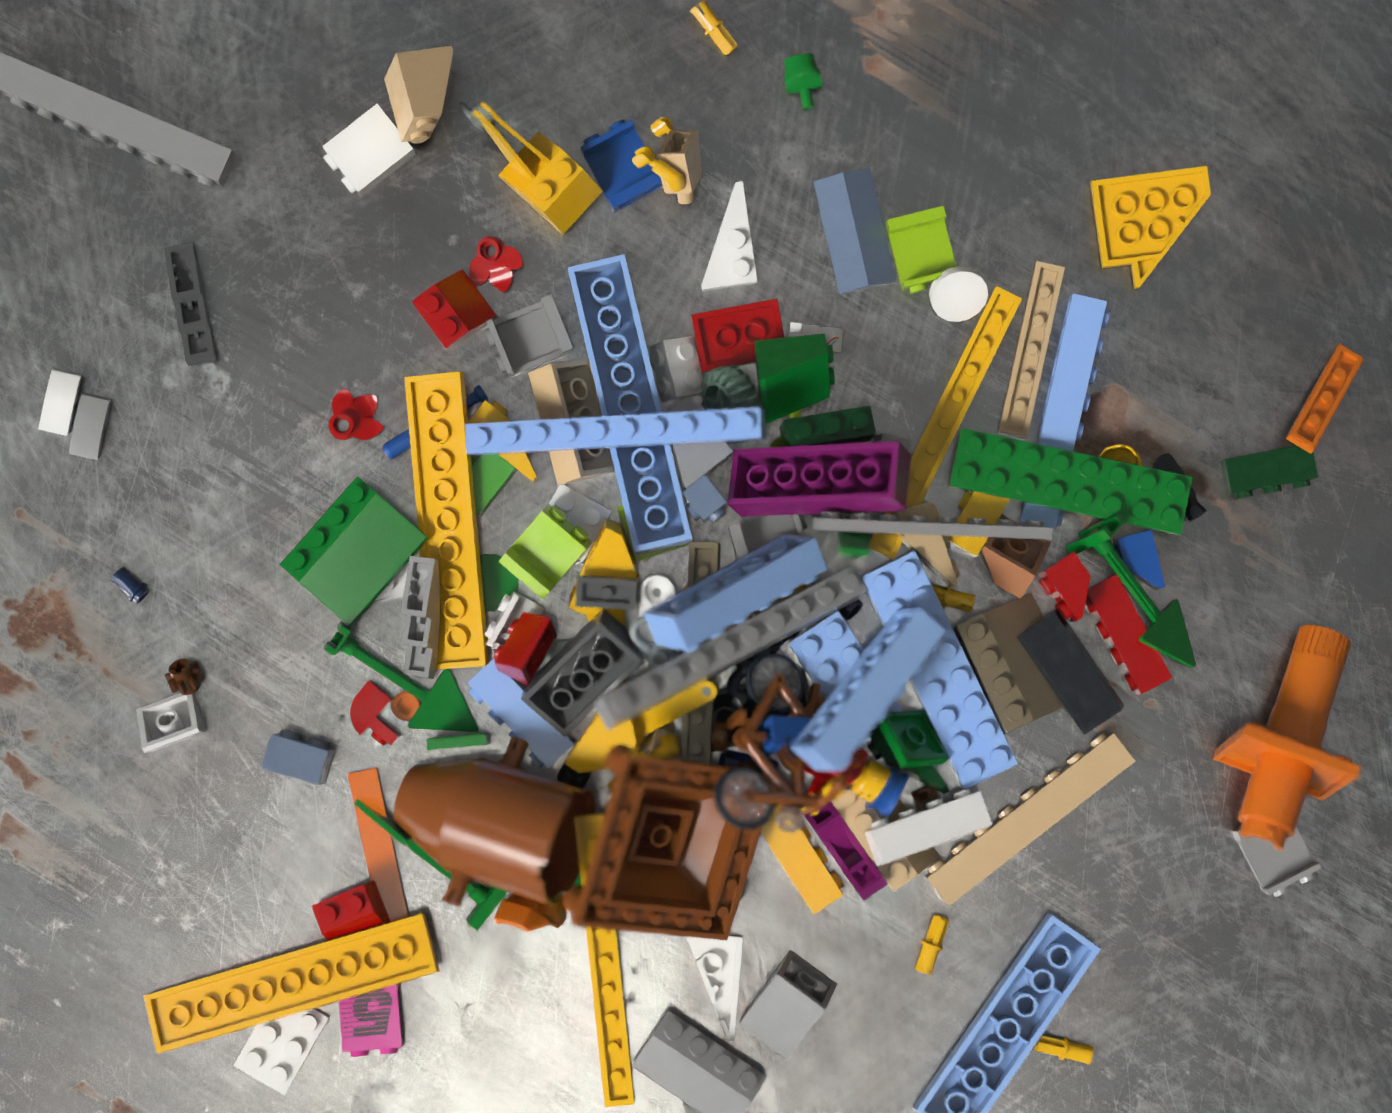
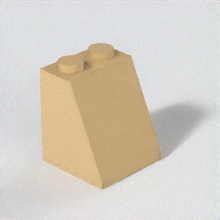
[384,46,453,144]

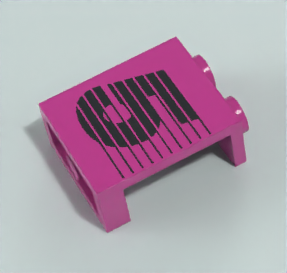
[339,984,405,1057]

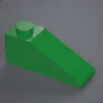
[835,516,870,560]

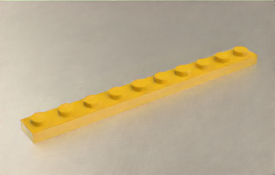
[869,286,1022,560]
[574,812,634,1107]

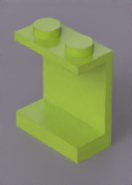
[885,205,957,294]
[498,504,592,600]

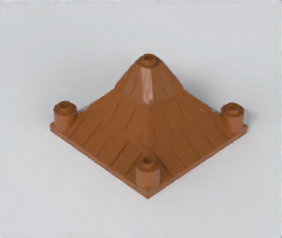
[563,744,775,940]

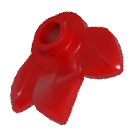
[469,236,523,292]
[328,388,383,441]

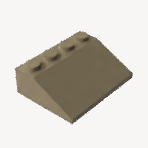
[953,593,1065,735]

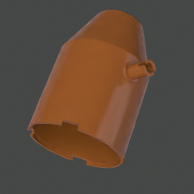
[394,736,595,907]

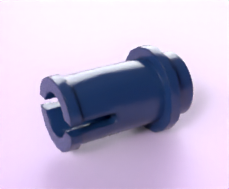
[111,567,149,604]

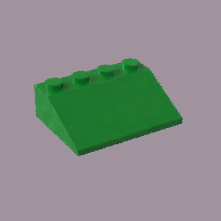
[279,476,429,627]

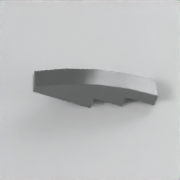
[164,242,217,366]

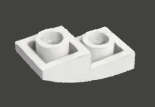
[38,368,82,436]

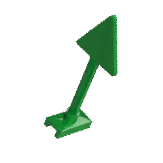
[1066,513,1196,668]
[324,622,478,732]
[354,799,507,931]

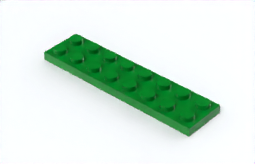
[949,428,1193,535]

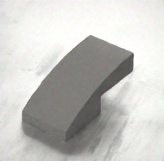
[69,393,111,460]

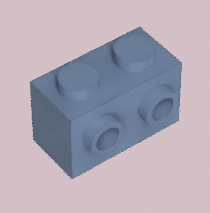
[682,474,727,523]

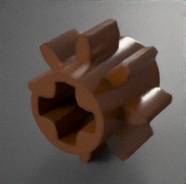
[165,659,204,695]

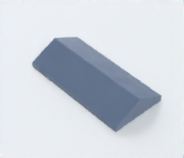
[814,169,896,295]

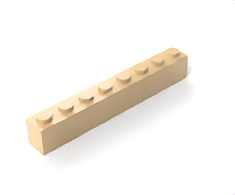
[925,732,1135,906]

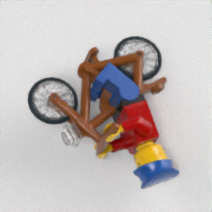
[714,654,909,833]

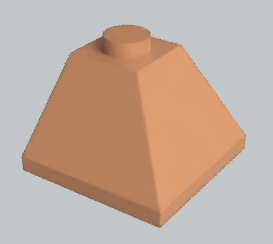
[982,514,1051,599]

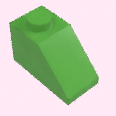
[471,454,517,516]

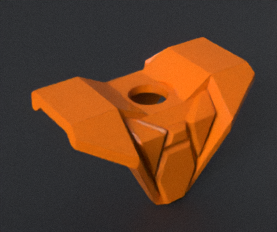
[494,893,567,932]

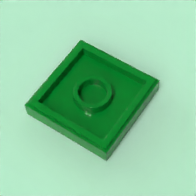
[877,710,950,768]
[426,733,491,750]

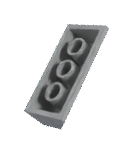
[631,1011,767,1113]

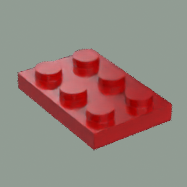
[691,298,785,373]

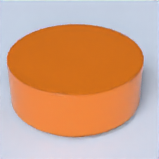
[391,691,421,721]

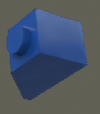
[1113,530,1165,590]

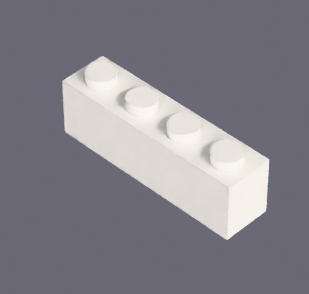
[865,788,993,866]

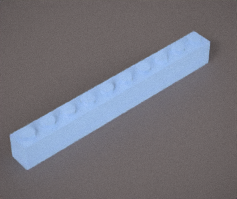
[465,407,766,455]

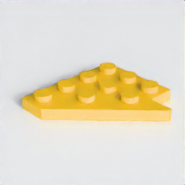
[1090,166,1211,289]

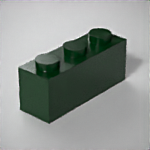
[779,406,876,447]
[1220,446,1318,499]

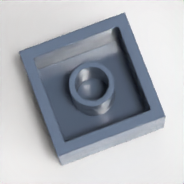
[261,729,336,785]

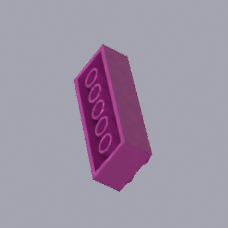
[727,441,911,517]

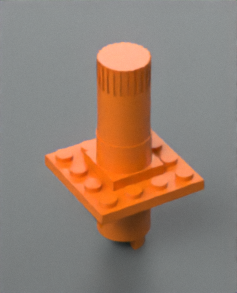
[1213,625,1361,851]

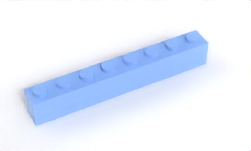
[1018,293,1110,531]

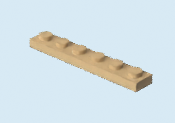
[998,261,1065,438]

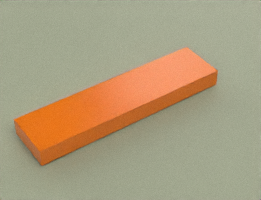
[1285,343,1365,454]

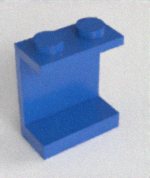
[580,119,663,213]

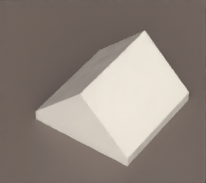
[136,693,207,753]

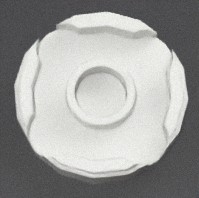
[929,266,988,322]

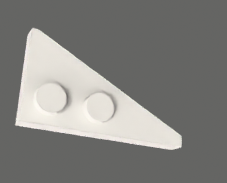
[701,181,757,291]
[686,935,743,1041]

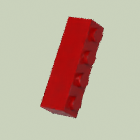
[1085,574,1173,695]

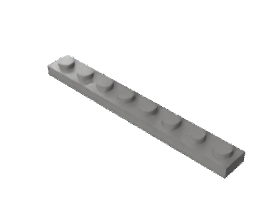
[812,512,1052,540]

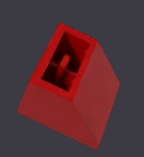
[1038,552,1091,623]

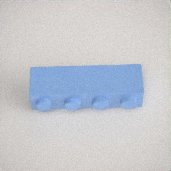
[468,659,575,769]

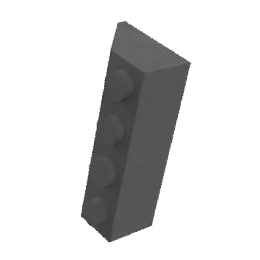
[521,608,644,737]

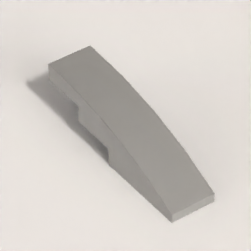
[400,556,440,679]

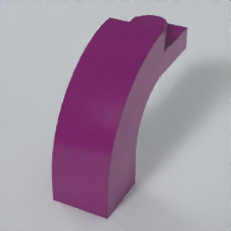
[803,802,888,901]

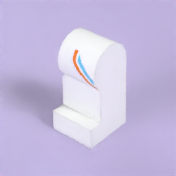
[789,322,843,354]

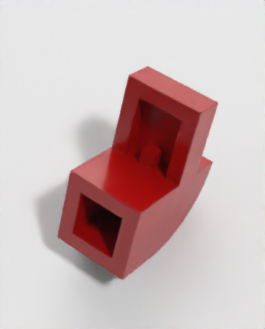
[350,680,401,746]

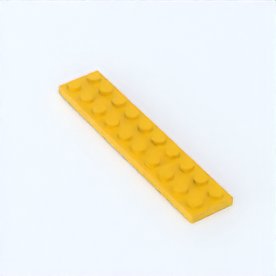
[404,371,489,669]
[144,914,439,1054]

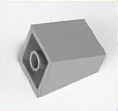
[667,396,733,490]
[738,950,838,1059]

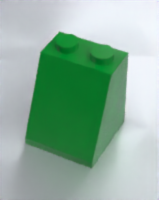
[754,333,835,423]

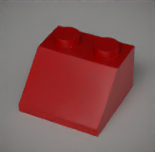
[411,269,497,351]
[494,612,557,686]
[311,881,391,941]

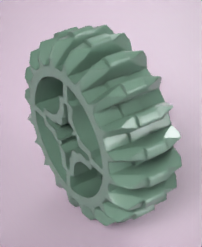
[700,365,763,444]

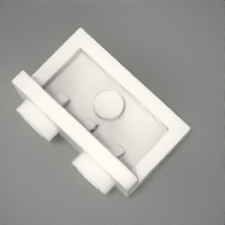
[650,336,703,403]
[484,591,544,649]

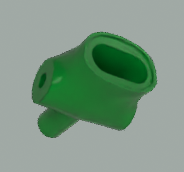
[784,53,823,110]

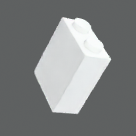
[322,104,416,197]

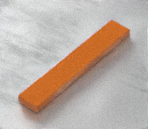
[348,768,409,923]

